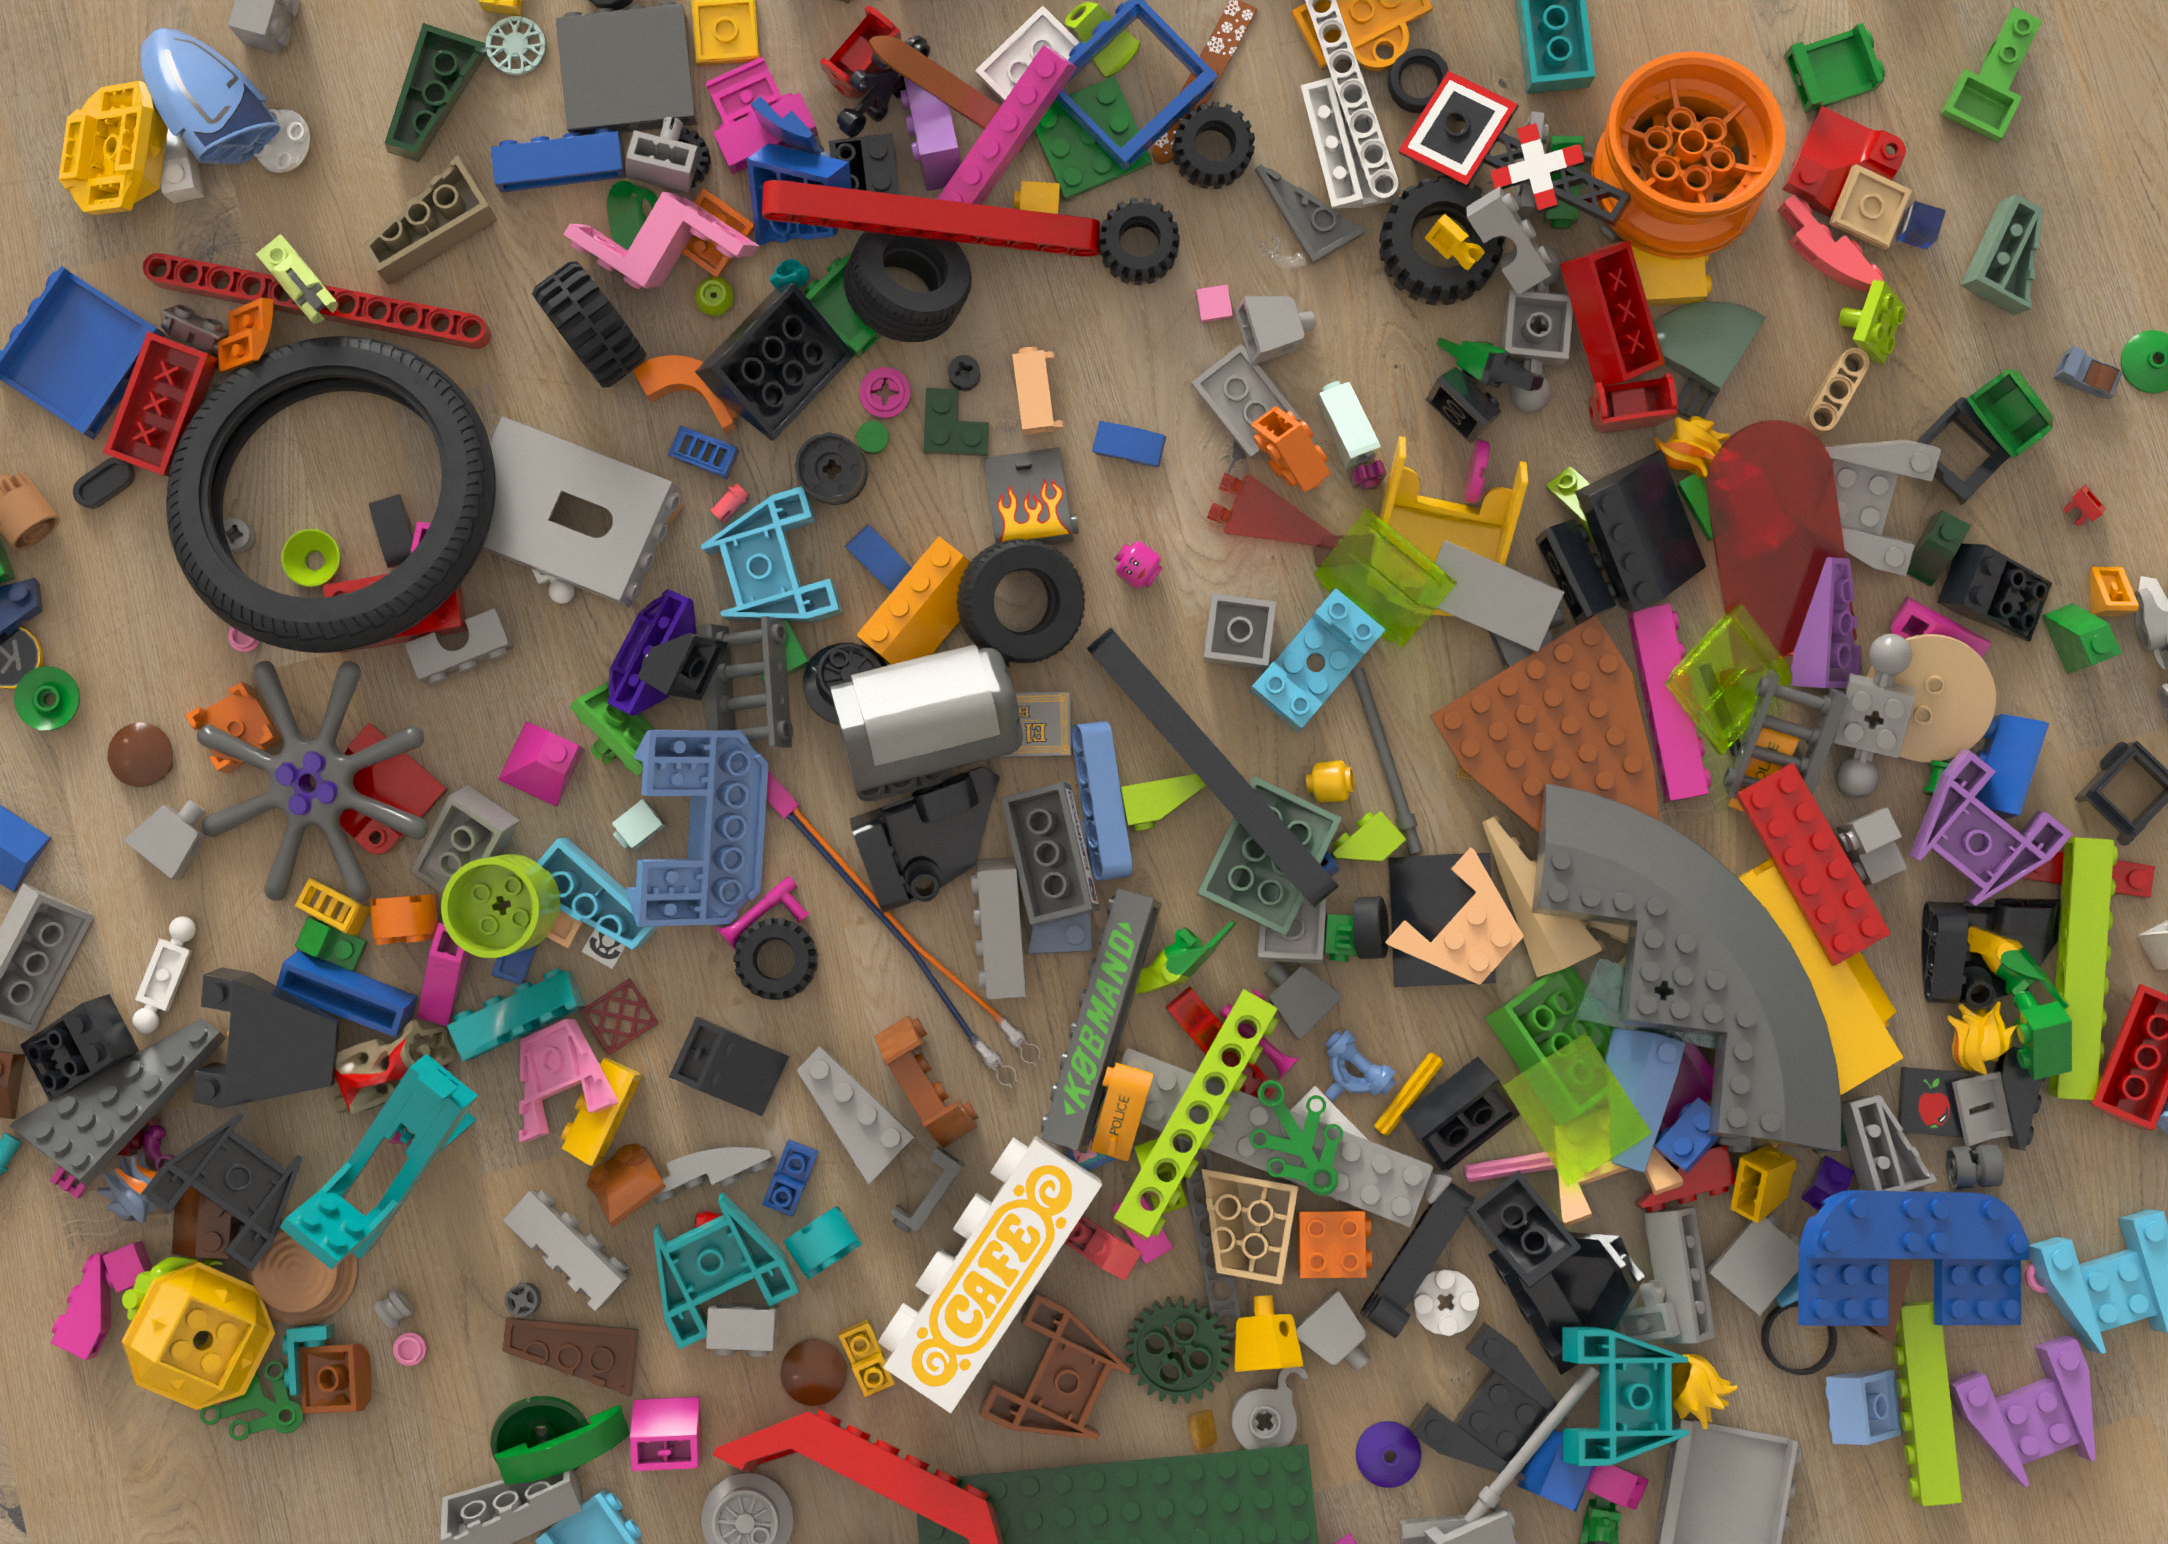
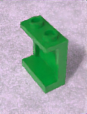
[1784,23,1885,114]
[804,254,882,359]

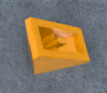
[2090,566,2139,617]

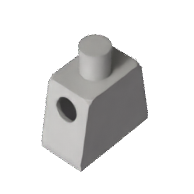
[1235,296,1316,365]
[124,799,206,881]
[1295,1288,1370,1371]

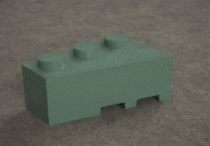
[1960,194,2044,315]

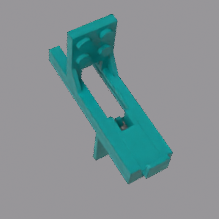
[280,1054,478,1270]

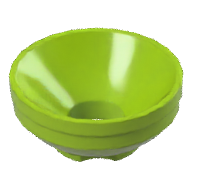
[281,529,342,587]

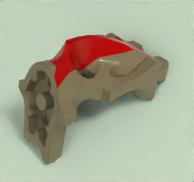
[334,1020,458,1115]

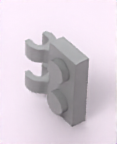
[1615,1279,1680,1341]

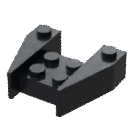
[140,1113,302,1272]
[1409,1322,1568,1481]

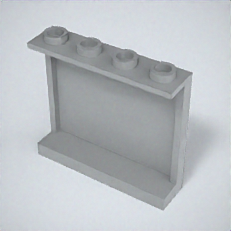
[1653,1416,1801,1544]

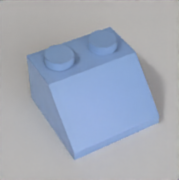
[1825,1369,1902,1445]

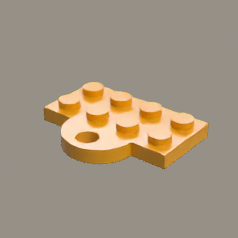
[1291,0,1433,71]

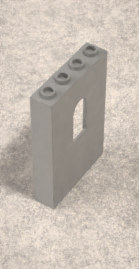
[482,416,681,608]

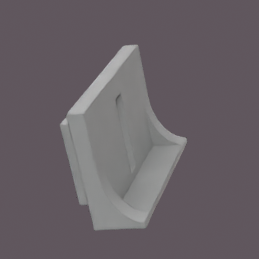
[1952,1071,2013,1146]

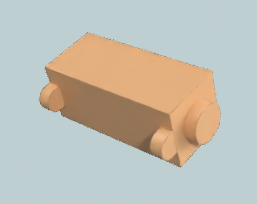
[1012,347,1064,436]

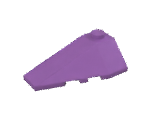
[1790,557,1862,688]

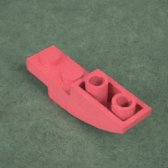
[1777,194,1884,293]

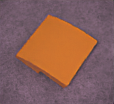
[682,188,755,277]
[218,298,273,374]

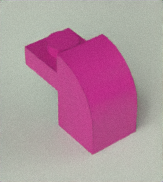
[1586,1464,1649,1510]

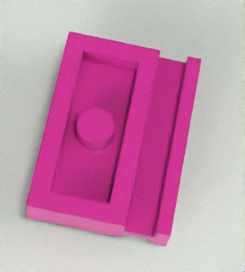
[705,56,781,123]

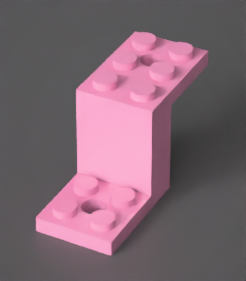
[563,192,759,289]

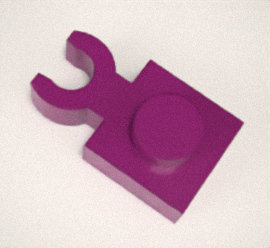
[1349,460,1387,491]

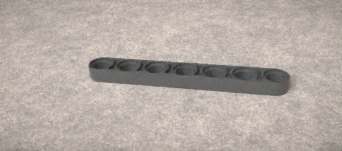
[1177,1137,1242,1339]

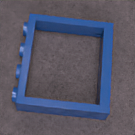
[1055,0,1218,171]

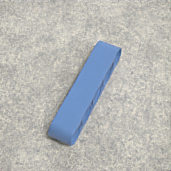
[1071,721,1132,881]

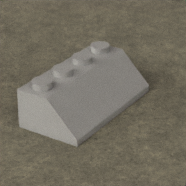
[0,883,94,1033]

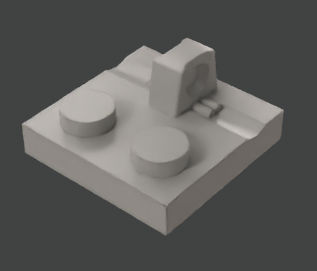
[1258,897,1327,964]

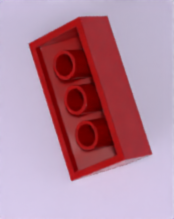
[2091,984,2168,1131]

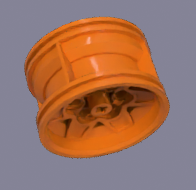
[1590,52,1786,259]

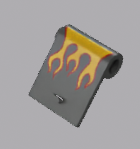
[984,447,1079,544]

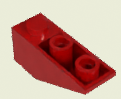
[1635,1144,1736,1212]

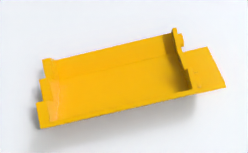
[1738,857,1904,1095]

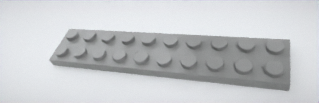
[1121,1048,1433,1228]

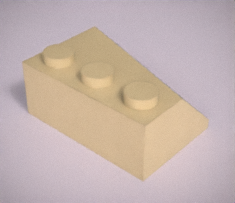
[1201,1169,1300,1285]

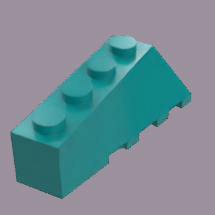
[447,968,587,1061]

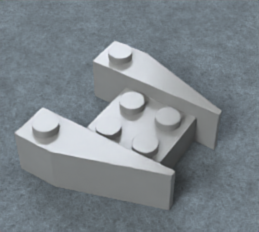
[1797,439,1941,576]

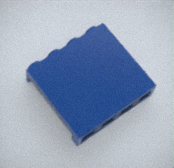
[0,266,166,440]

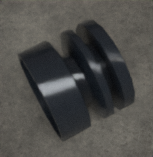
[795,432,869,506]

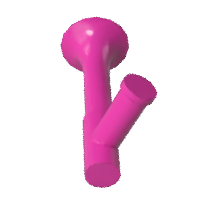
[714,876,809,952]
[1219,989,1301,1081]

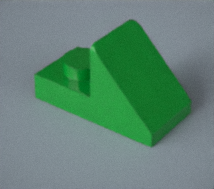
[295,917,368,971]

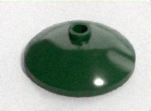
[490,1396,589,1471]

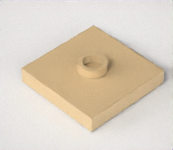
[1828,164,1913,250]

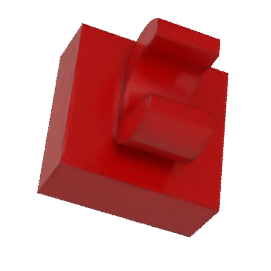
[2063,484,2106,526]

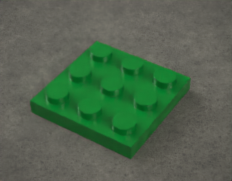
[1034,76,1152,201]

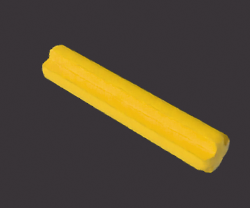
[1374,1053,1444,1136]

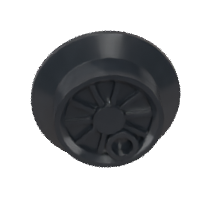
[802,643,887,725]

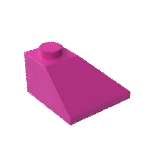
[498,721,585,807]

